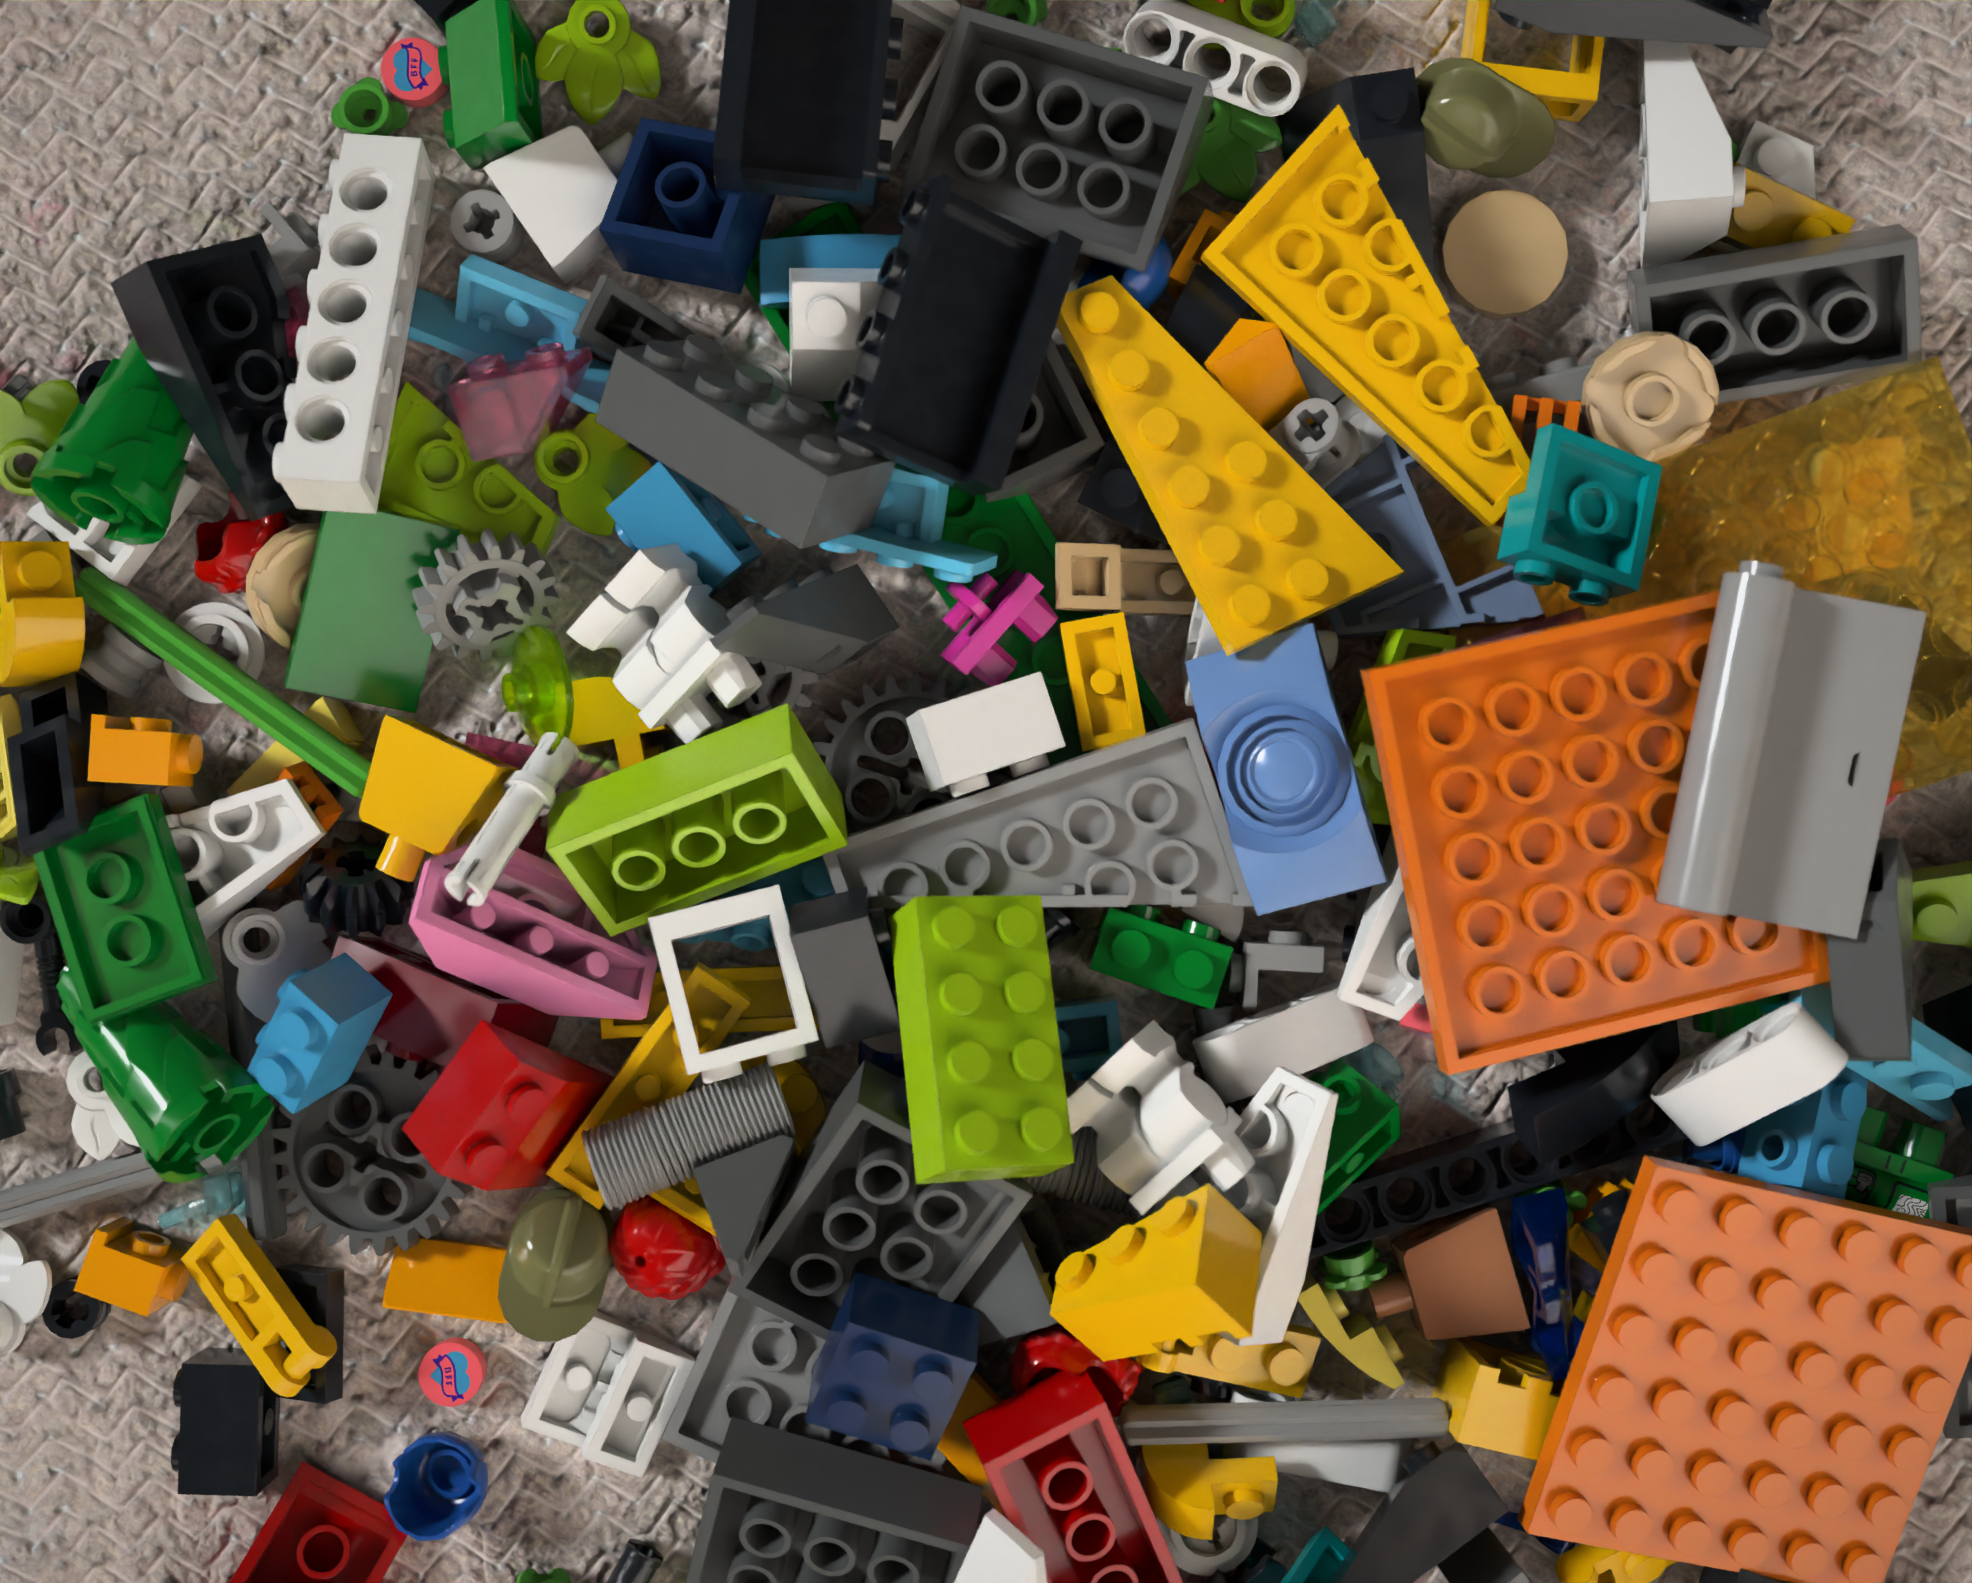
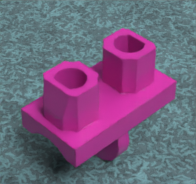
[939,569,1058,686]

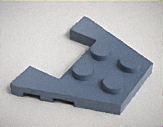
[1324,434,1546,639]

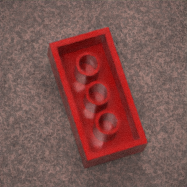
[962,1370,1183,1583]

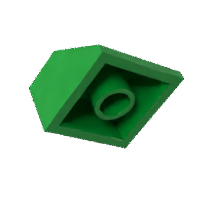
[438,0,544,169]

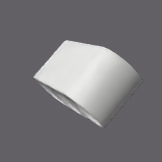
[1123,0,1308,117]
[1192,981,1374,1104]
[1649,1002,1849,1146]
[1220,1385,1412,1492]

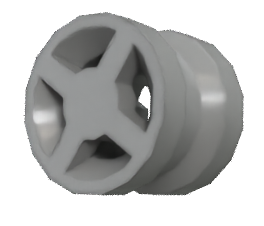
[450,189,525,265]
[81,621,164,699]

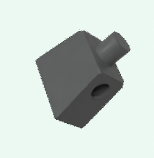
[953,1196,1070,1345]

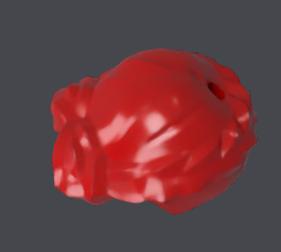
[194,489,290,594]
[608,1194,726,1300]
[1008,1324,1142,1418]

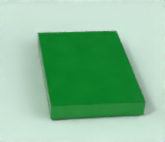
[284,507,461,713]
[33,793,219,1026]

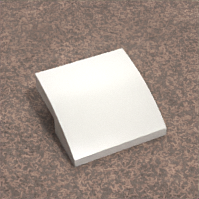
[521,1310,695,1478]

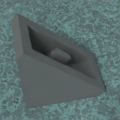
[572,275,697,364]
[693,1134,797,1278]

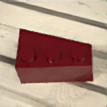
[330,934,559,1075]

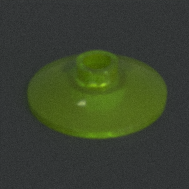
[501,624,574,751]

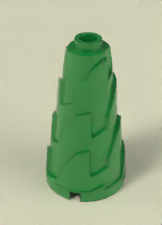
[30,336,194,545]
[56,963,274,1183]

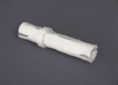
[444,732,580,906]

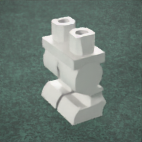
[566,543,762,744]
[1067,1020,1256,1215]

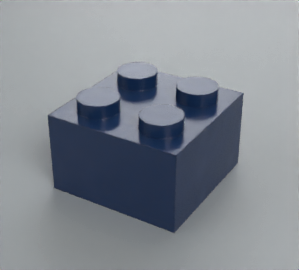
[599,118,776,294]
[805,1271,980,1461]

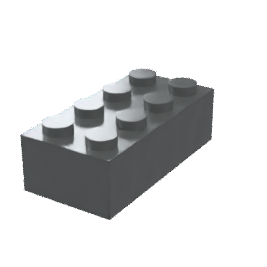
[1626,224,1923,404]
[595,335,896,549]

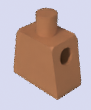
[1365,1202,1531,1340]

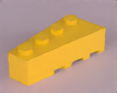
[1431,1337,1570,1461]

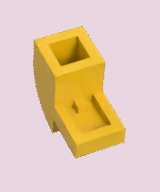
[0,541,85,687]
[551,677,673,770]
[1138,1444,1278,1540]

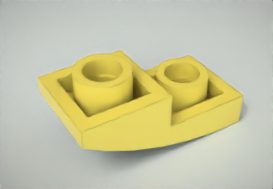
[1298,1269,1405,1389]

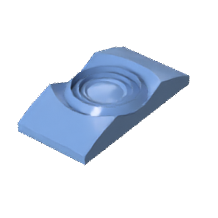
[1185,623,1388,916]

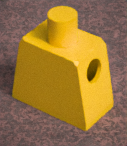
[359,715,519,882]

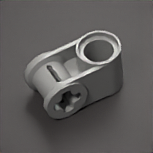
[1268,398,1362,489]

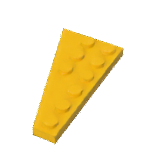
[1200,104,1531,527]
[1056,275,1404,657]

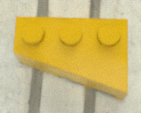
[1049,1183,1262,1361]

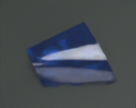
[1510,1188,1575,1381]

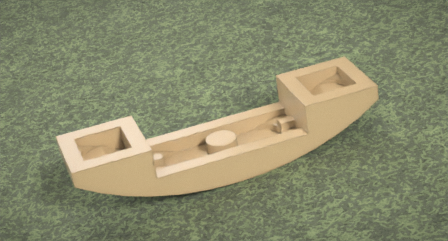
[1055,542,1196,617]

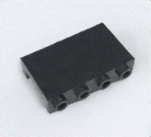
[713,0,904,206]
[833,171,1083,496]

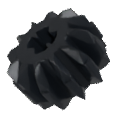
[299,833,414,941]

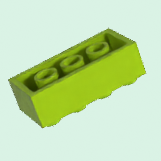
[546,703,848,937]
[889,895,1075,1184]

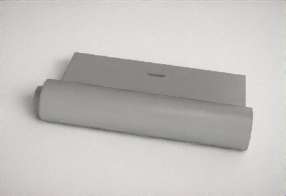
[1655,561,1927,939]

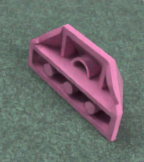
[408,844,658,1020]

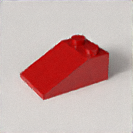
[401,1019,614,1191]
[229,1462,408,1583]

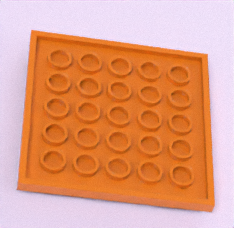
[1361,589,1830,1076]
[1517,1155,1972,1583]

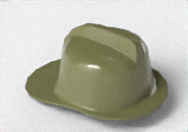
[1416,57,1555,178]
[498,1187,614,1342]

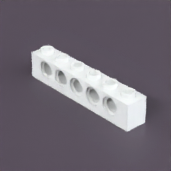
[272,133,436,514]

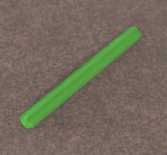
[74,566,371,799]

